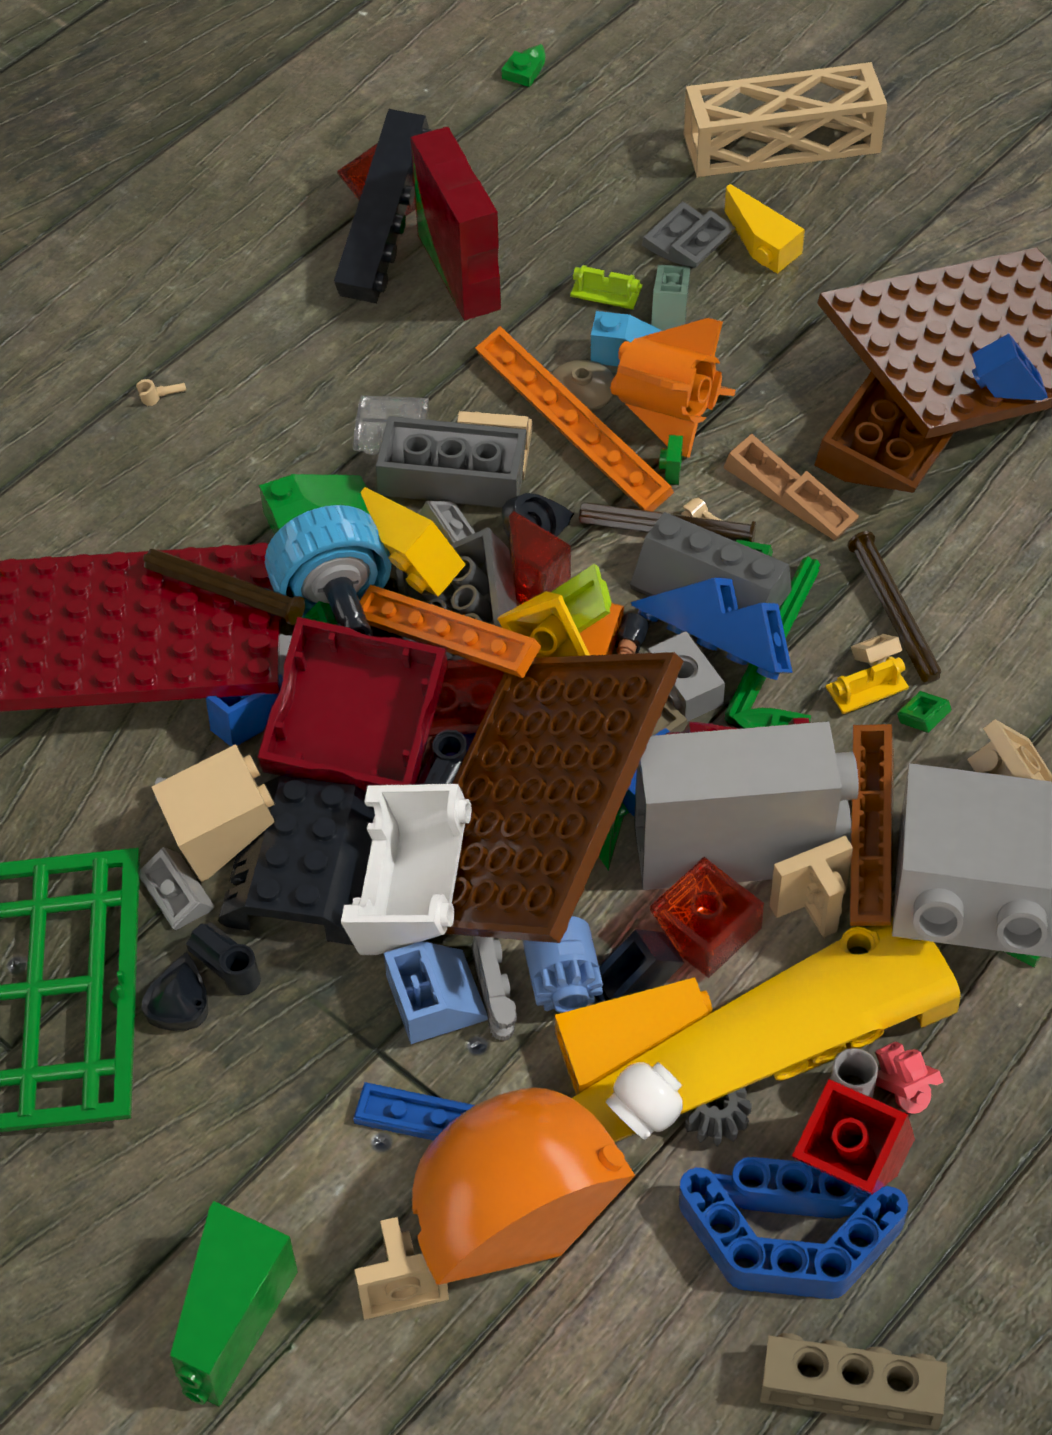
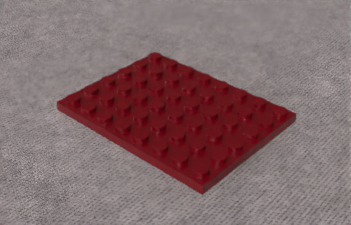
[0,543,280,712]

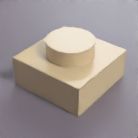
[851,634,902,666]

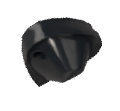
[502,493,575,552]
[142,952,208,1031]

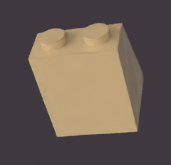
[152,744,275,882]

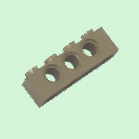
[760,1333,947,1430]

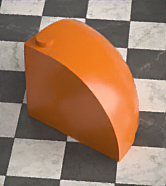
[412,1088,635,1285]

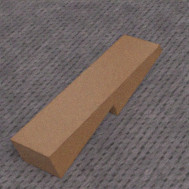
[723,434,859,541]

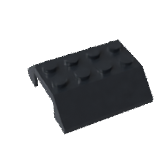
[218,775,375,945]

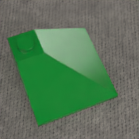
[259,474,391,555]

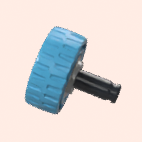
[265,505,392,635]

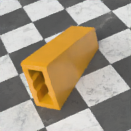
[555,977,713,1095]

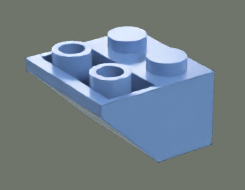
[384,941,488,1044]

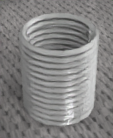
[830,1048,878,1098]

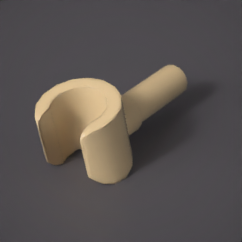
[136,379,186,406]
[681,498,723,521]

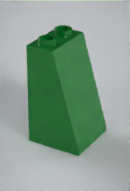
[170,1201,298,1407]

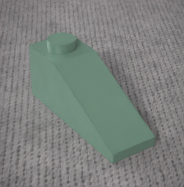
[651,265,691,331]

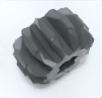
[680,1087,752,1146]

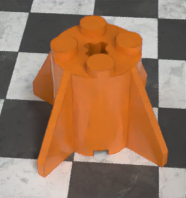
[610,318,736,457]

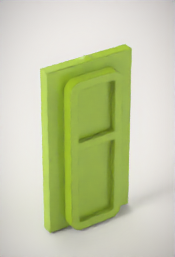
[551,564,611,633]

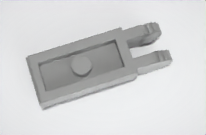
[472,936,517,1042]

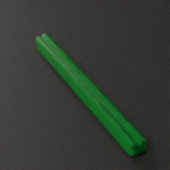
[724,556,820,727]

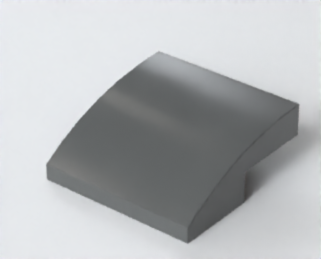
[642,201,736,268]

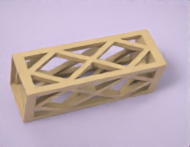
[684,62,887,177]

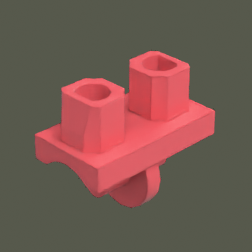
[875,1042,943,1114]

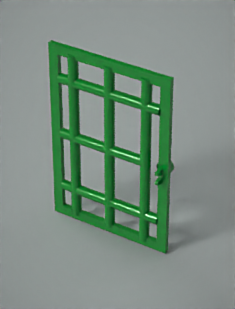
[0,848,140,1132]

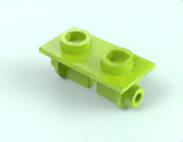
[570,265,643,310]

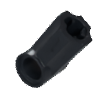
[416,729,468,785]
[186,922,261,995]

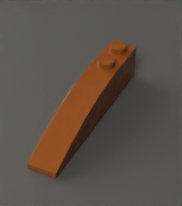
[850,724,894,926]

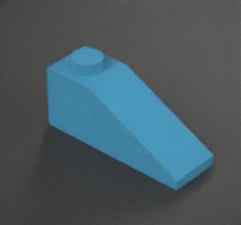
[591,311,662,366]

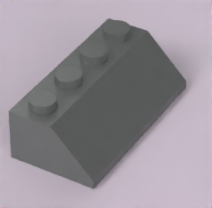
[376,416,526,508]
[630,512,792,609]

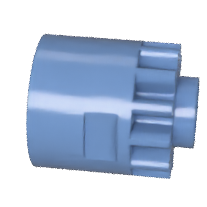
[522,916,603,1013]

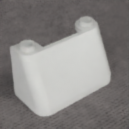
[341,784,471,955]

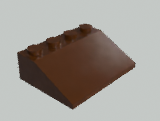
[814,372,955,493]

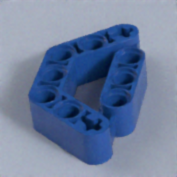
[679,1157,908,1299]

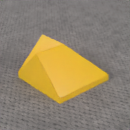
[497,591,589,657]

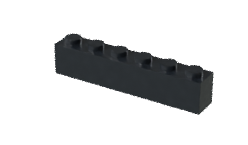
[334,109,432,304]

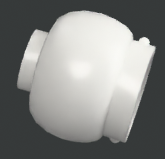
[606,1062,683,1140]

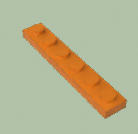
[360,584,541,678]

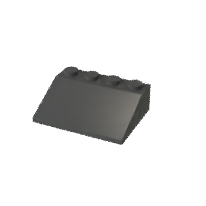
[396,527,517,682]

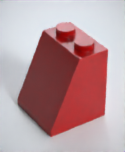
[792,1079,915,1195]

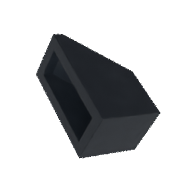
[595,929,685,1003]

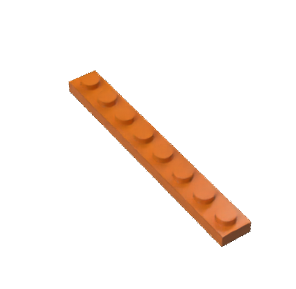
[475,326,674,511]

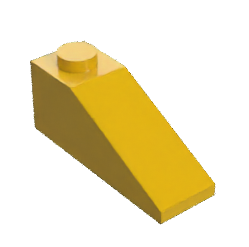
[724,184,805,274]

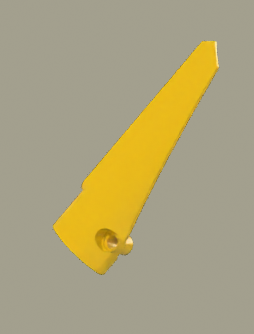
[572,917,961,1142]

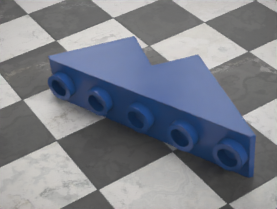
[631,578,793,680]

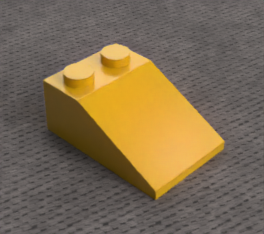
[360,487,466,597]

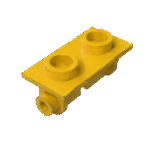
[825,656,909,714]

